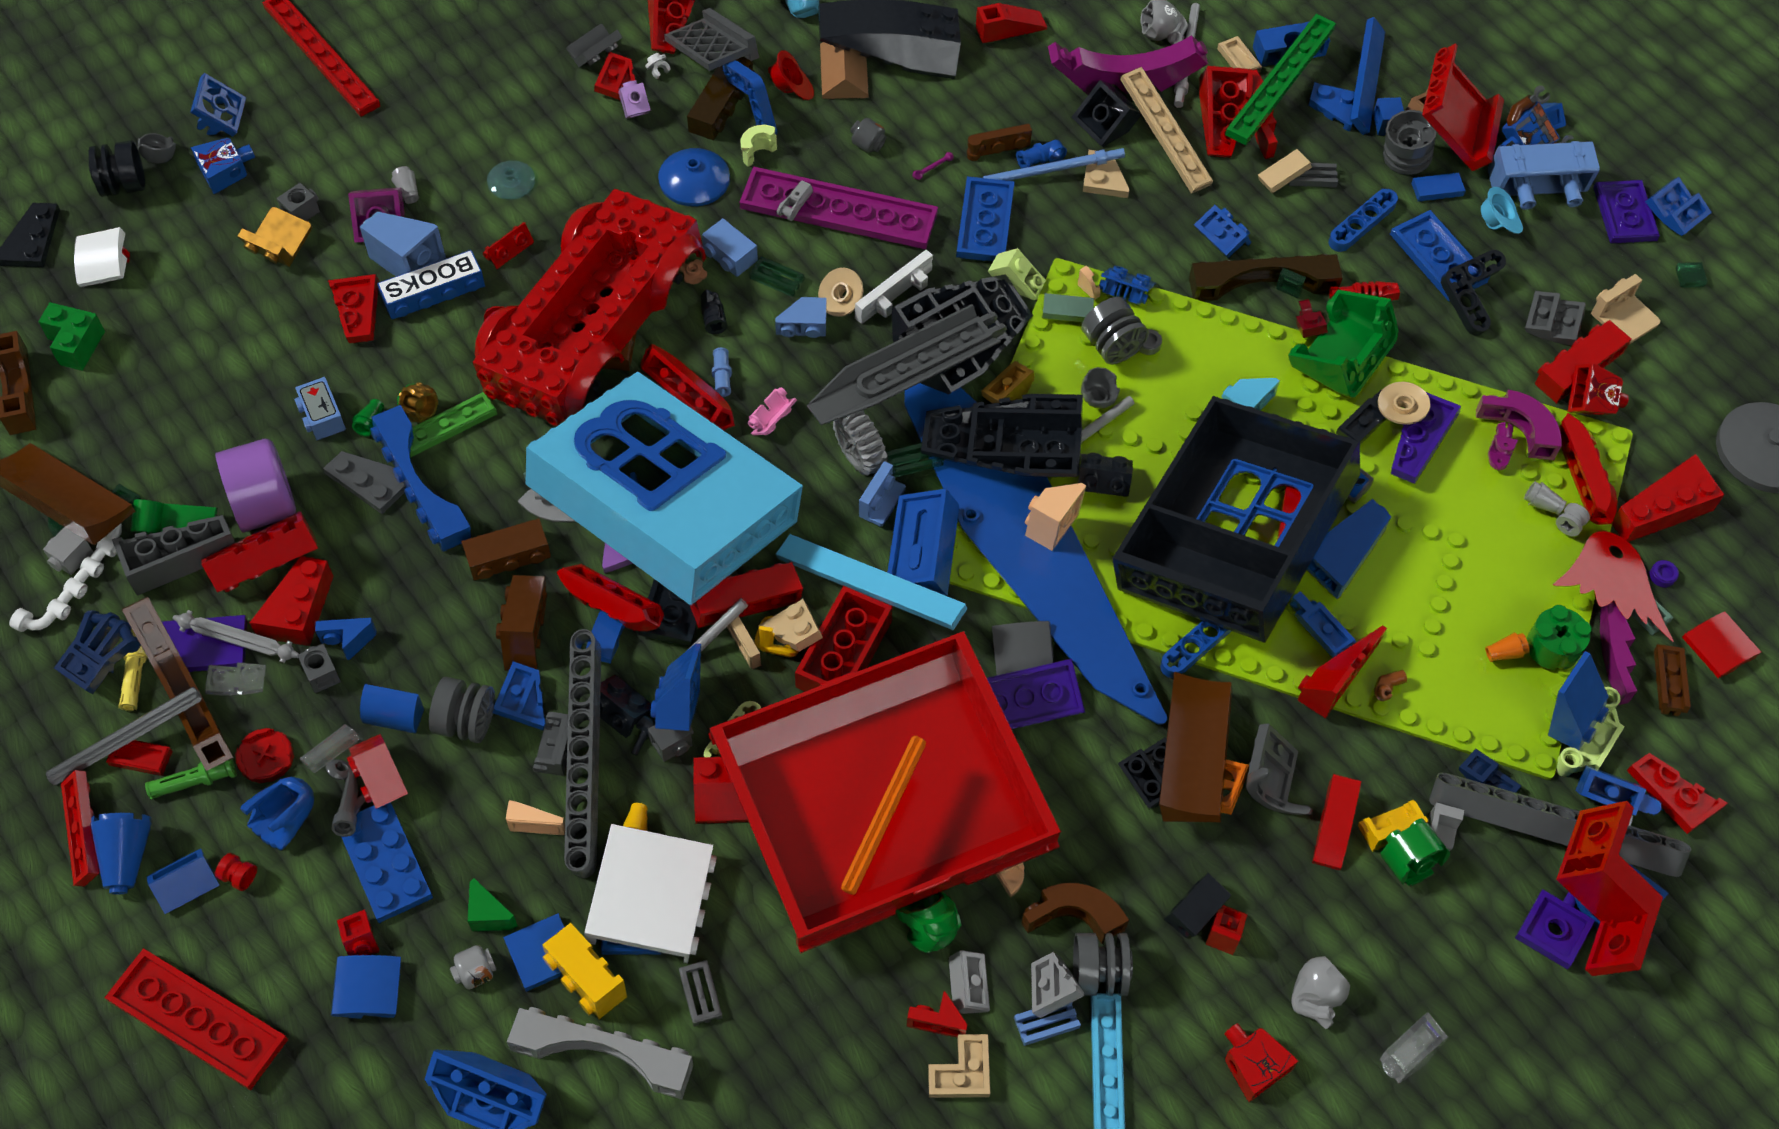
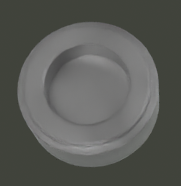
[1139,329,1162,355]

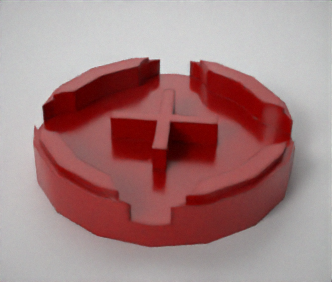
[235,728,294,783]

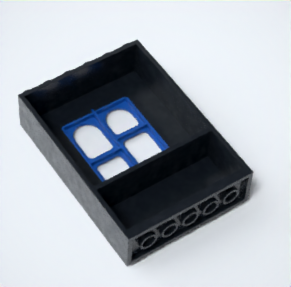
[1112,396,1360,643]

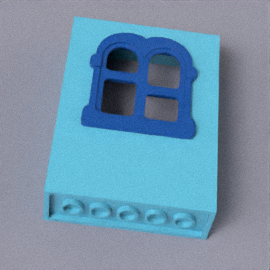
[526,372,803,605]

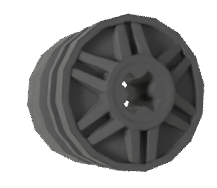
[1383,110,1437,175]
[1081,297,1149,365]
[429,677,495,743]
[1073,933,1133,996]

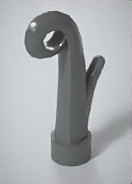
[326,759,366,837]

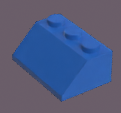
[651,643,701,731]

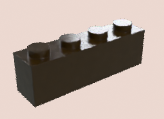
[687,57,755,141]

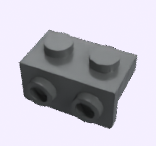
[566,24,622,67]

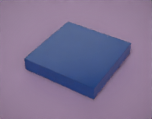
[503,914,564,992]

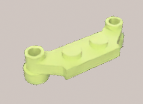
[1556,687,1625,777]

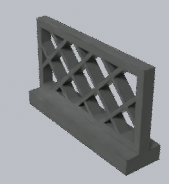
[664,8,759,71]

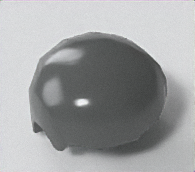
[138,133,176,164]
[1081,367,1120,408]

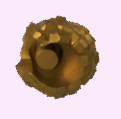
[397,382,438,423]

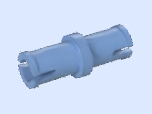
[712,347,732,397]

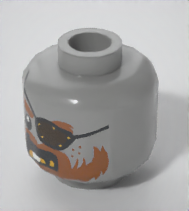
[450,945,496,989]

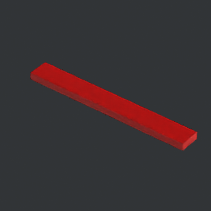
[262,0,381,117]

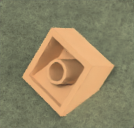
[1025,483,1086,551]

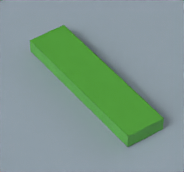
[410,392,497,458]

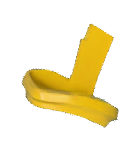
[754,616,799,657]

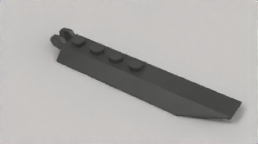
[807,304,1007,425]

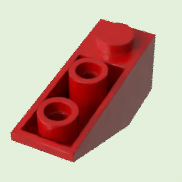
[976,3,1047,43]

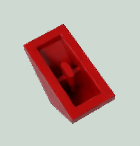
[1205,905,1248,955]

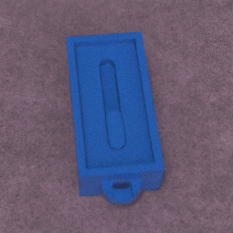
[887,488,960,596]

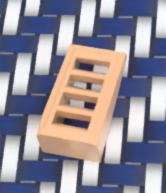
[506,800,565,835]

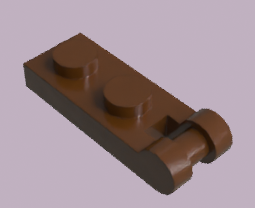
[967,124,1032,161]

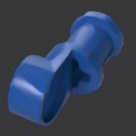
[1016,140,1067,169]

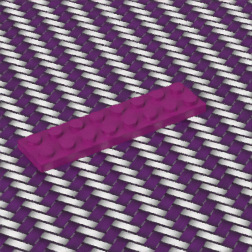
[739,166,938,249]

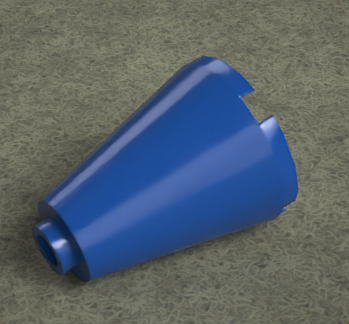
[90,813,152,895]

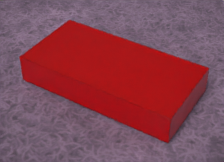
[106,740,173,776]

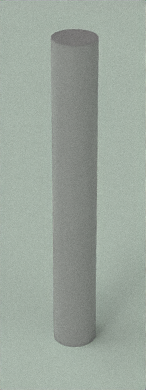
[1081,396,1134,443]
[689,598,748,651]

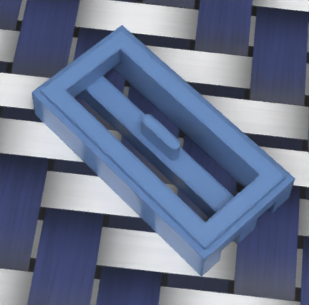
[1014,1002,1081,1046]

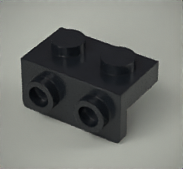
[1078,453,1133,497]
[600,675,652,738]

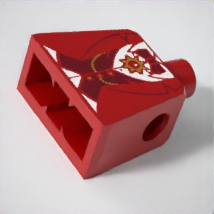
[1567,363,1629,415]

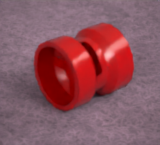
[215,852,257,891]

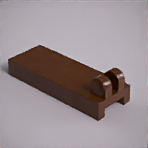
[1654,644,1691,717]

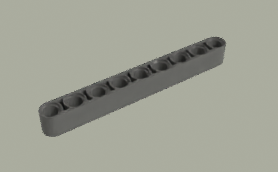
[564,629,601,878]
[1429,773,1692,877]

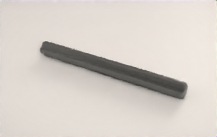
[46,687,202,785]

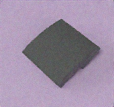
[1525,291,1586,346]
[992,621,1054,675]

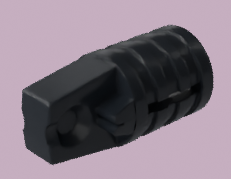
[701,289,728,334]

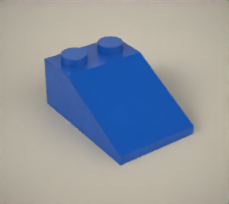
[1548,651,1609,750]

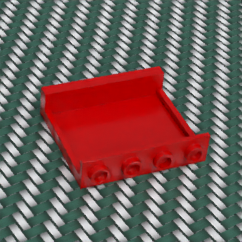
[1422,43,1504,171]

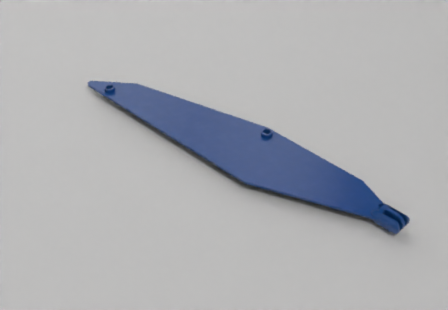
[905,383,1167,725]

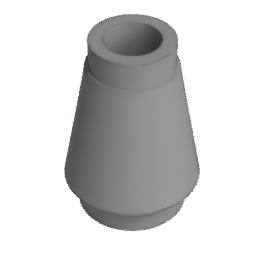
[391,166,419,204]
[1524,481,1566,515]

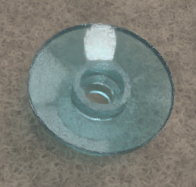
[487,161,535,199]

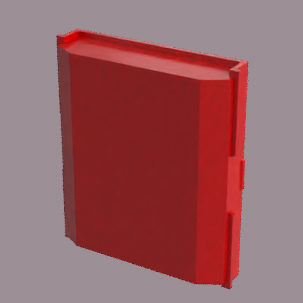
[708,631,1061,954]

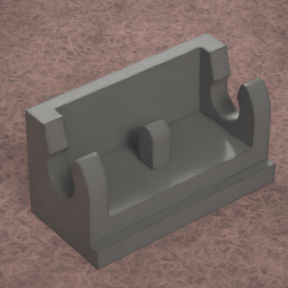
[533,712,568,776]

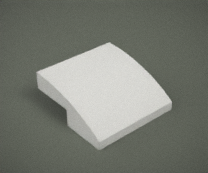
[74,227,127,287]

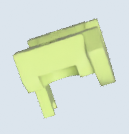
[740,125,777,167]

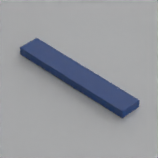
[1350,17,1385,135]

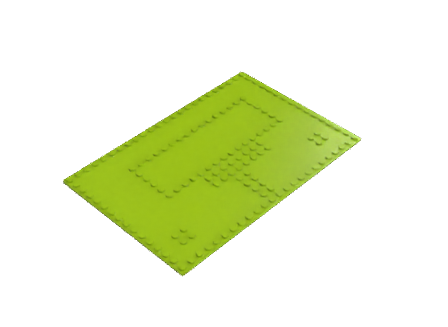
[949,258,1633,780]

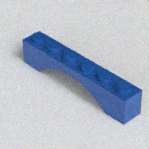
[370,405,471,552]

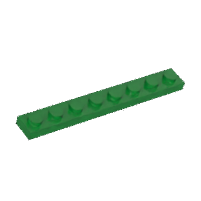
[1225,14,1336,145]

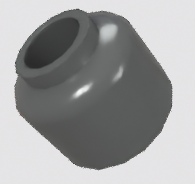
[850,118,887,153]

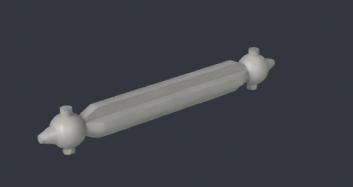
[173,610,299,663]

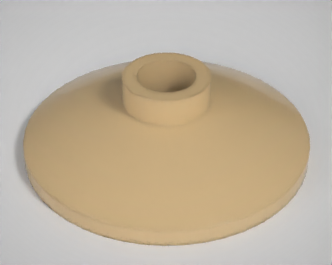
[818,268,863,317]
[1378,382,1430,425]

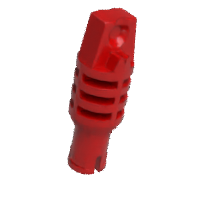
[1329,281,1400,301]

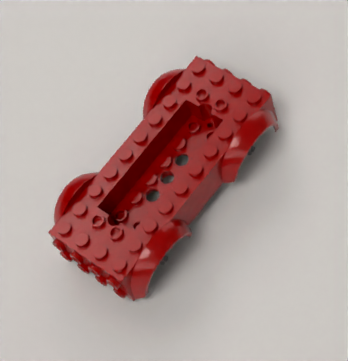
[473,188,706,426]

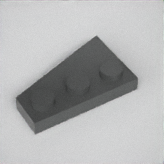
[323,451,406,514]

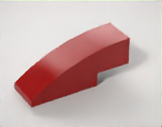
[1312,774,1361,870]

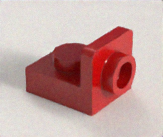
[337,909,379,956]

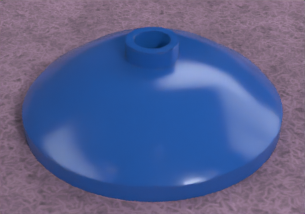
[658,148,730,207]

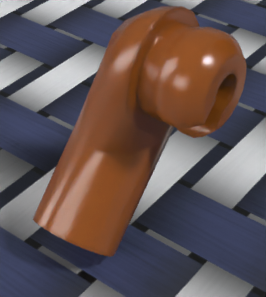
[1374,670,1407,701]

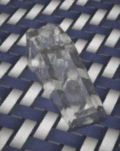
[1380,1012,1448,1083]

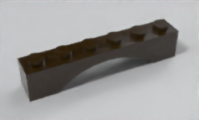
[1189,254,1343,301]

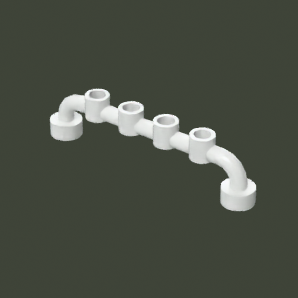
[9,524,122,632]

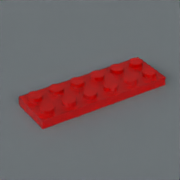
[104,948,288,1091]

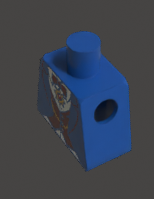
[191,138,255,194]

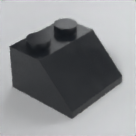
[1072,80,1142,147]

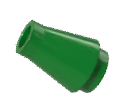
[352,399,385,437]

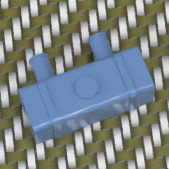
[1488,141,1600,210]

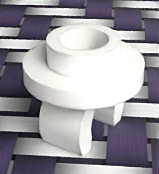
[645,53,671,79]

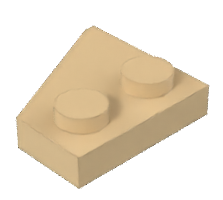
[1083,150,1129,198]
[758,599,823,652]

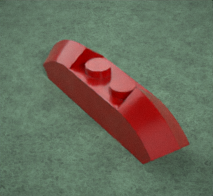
[640,344,735,430]
[1559,413,1617,525]
[557,564,664,631]

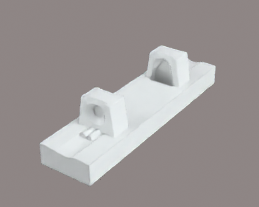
[855,250,933,324]

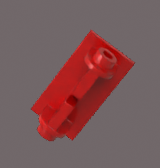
[483,222,534,269]

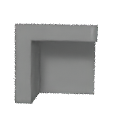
[1428,802,1464,851]

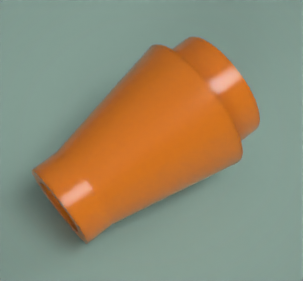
[1485,632,1530,662]

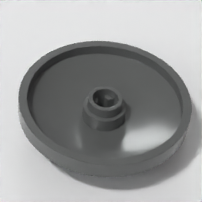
[1716,402,1779,493]

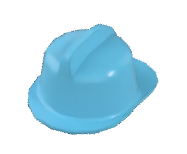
[785,0,819,18]
[1481,187,1523,234]

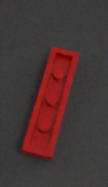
[61,770,99,887]

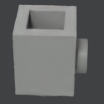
[43,527,93,575]

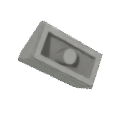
[949,950,990,1014]

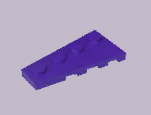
[1391,392,1461,484]

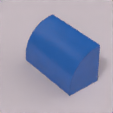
[360,684,424,733]
[147,848,220,914]

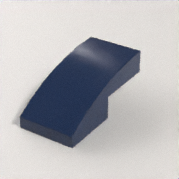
[1459,749,1521,793]

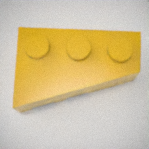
[542,923,627,1019]

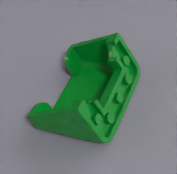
[1288,289,1398,398]

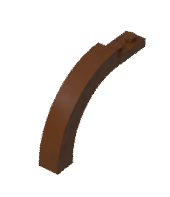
[122,596,233,771]

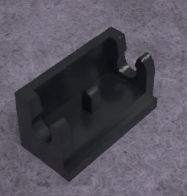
[1164,873,1231,938]

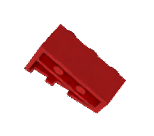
[249,556,334,646]

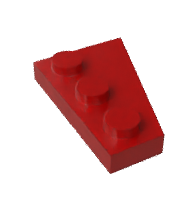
[328,274,379,343]
[1627,753,1728,834]

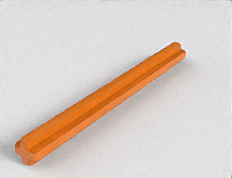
[841,736,926,895]

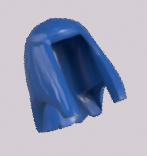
[240,777,314,850]

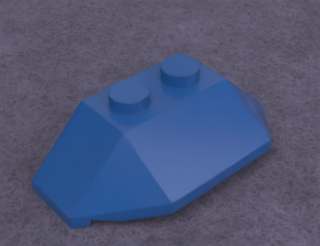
[425,1049,547,1129]

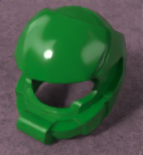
[896,891,961,953]

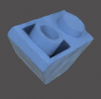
[775,297,827,338]

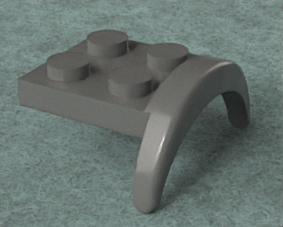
[1246,724,1312,815]

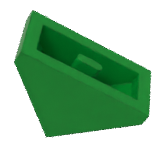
[468,878,518,931]

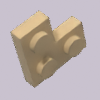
[928,1034,990,1098]

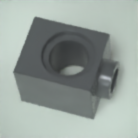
[276,183,320,221]
[297,644,341,693]

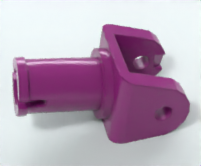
[1488,422,1518,470]

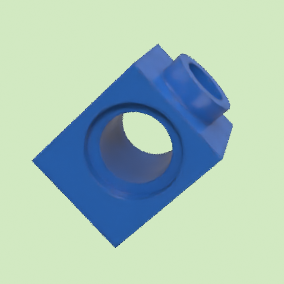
[1373,97,1404,136]

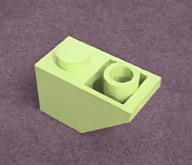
[988,248,1046,300]

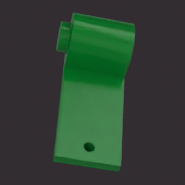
[130,499,218,535]

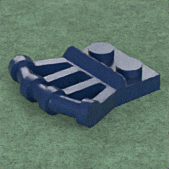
[54,610,141,694]

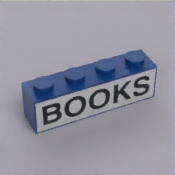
[377,250,485,320]

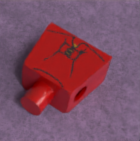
[1224,1023,1298,1102]

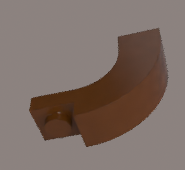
[1022,883,1129,944]

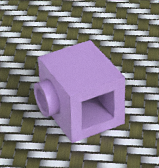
[618,80,651,119]

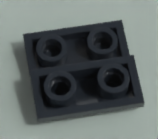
[1118,737,1167,810]

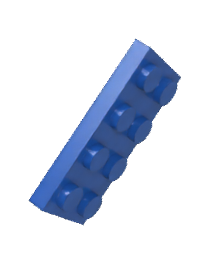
[956,176,1014,262]
[1390,210,1490,302]
[341,802,433,923]

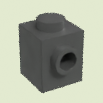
[648,725,694,762]

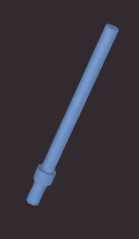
[983,148,1125,181]

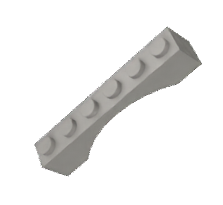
[507,1007,693,1099]

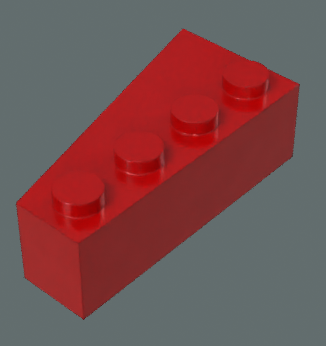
[1612,454,1724,542]
[201,511,318,592]

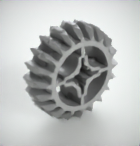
[833,410,887,475]

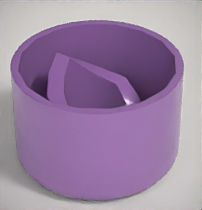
[215,438,296,533]

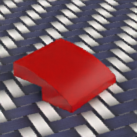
[1682,612,1761,678]

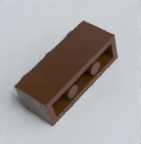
[462,518,551,580]

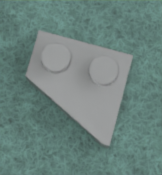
[1031,952,1084,1018]

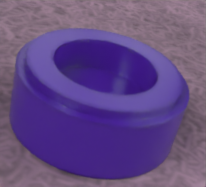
[1649,560,1679,588]

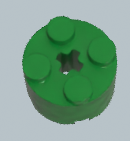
[1527,605,1591,670]
[1380,818,1450,886]

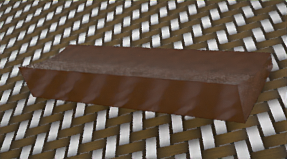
[0,443,135,545]
[1159,672,1232,822]

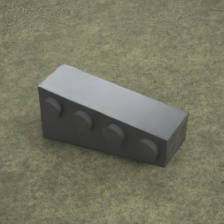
[112,515,236,596]

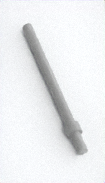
[1174,3,1200,108]

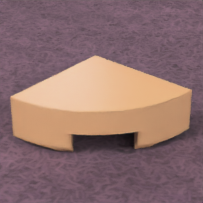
[1078,266,1100,300]
[995,863,1024,898]

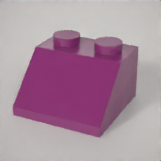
[348,187,404,243]

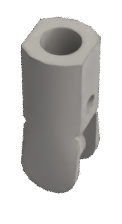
[777,180,813,221]

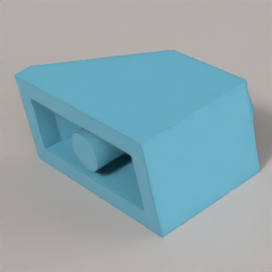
[1222,378,1280,410]

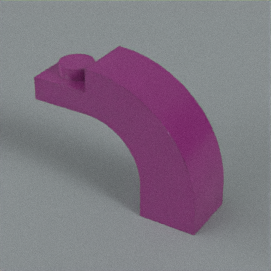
[1476,390,1561,460]

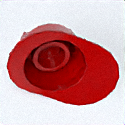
[768,50,814,100]

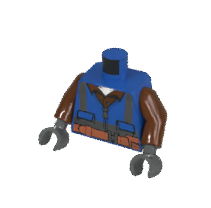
[1500,85,1574,146]

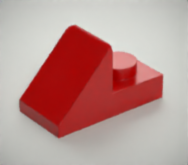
[906,991,967,1038]

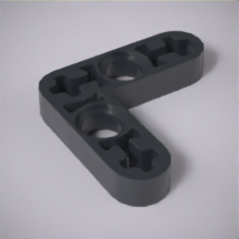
[1441,250,1506,336]

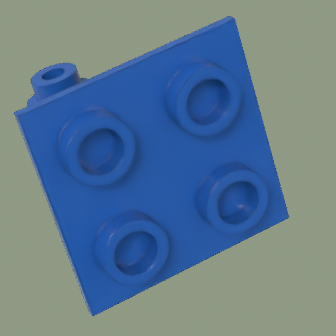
[1099,266,1156,305]

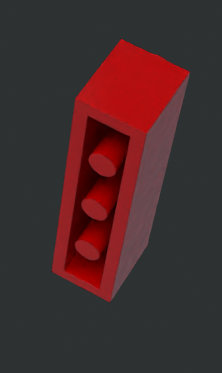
[1535,320,1632,404]
[690,562,803,628]

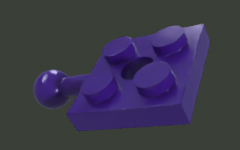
[1515,889,1595,970]

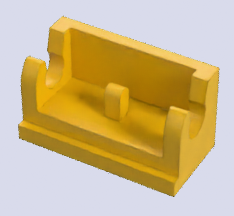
[1358,800,1428,852]

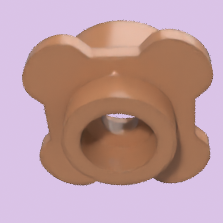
[680,259,707,284]

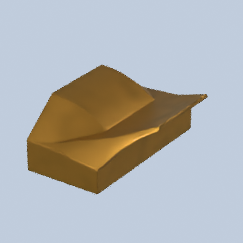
[981,361,1035,403]

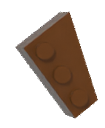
[496,575,547,671]

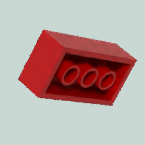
[795,585,893,691]

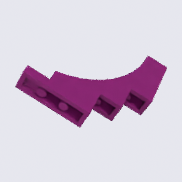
[1048,35,1208,95]

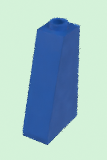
[1307,499,1391,599]

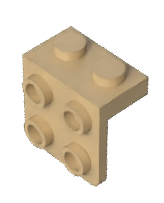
[1591,274,1660,344]

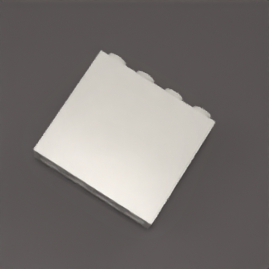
[584,824,717,964]

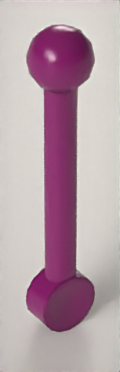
[912,152,954,180]

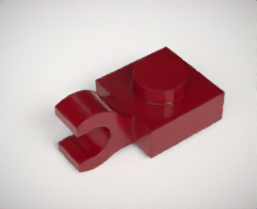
[1296,299,1328,338]

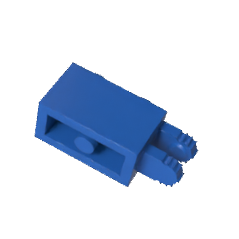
[1575,765,1662,816]

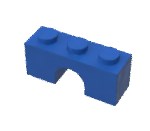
[1253,21,1330,67]

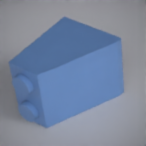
[360,211,446,276]

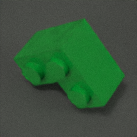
[38,302,105,371]

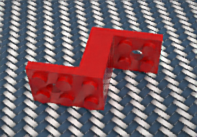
[1556,801,1663,976]

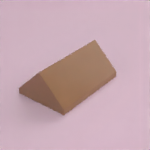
[820,42,868,99]

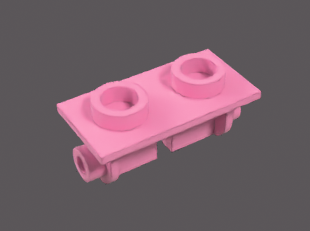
[748,387,797,435]

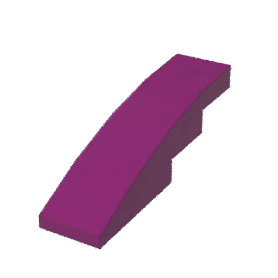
[1600,601,1637,705]

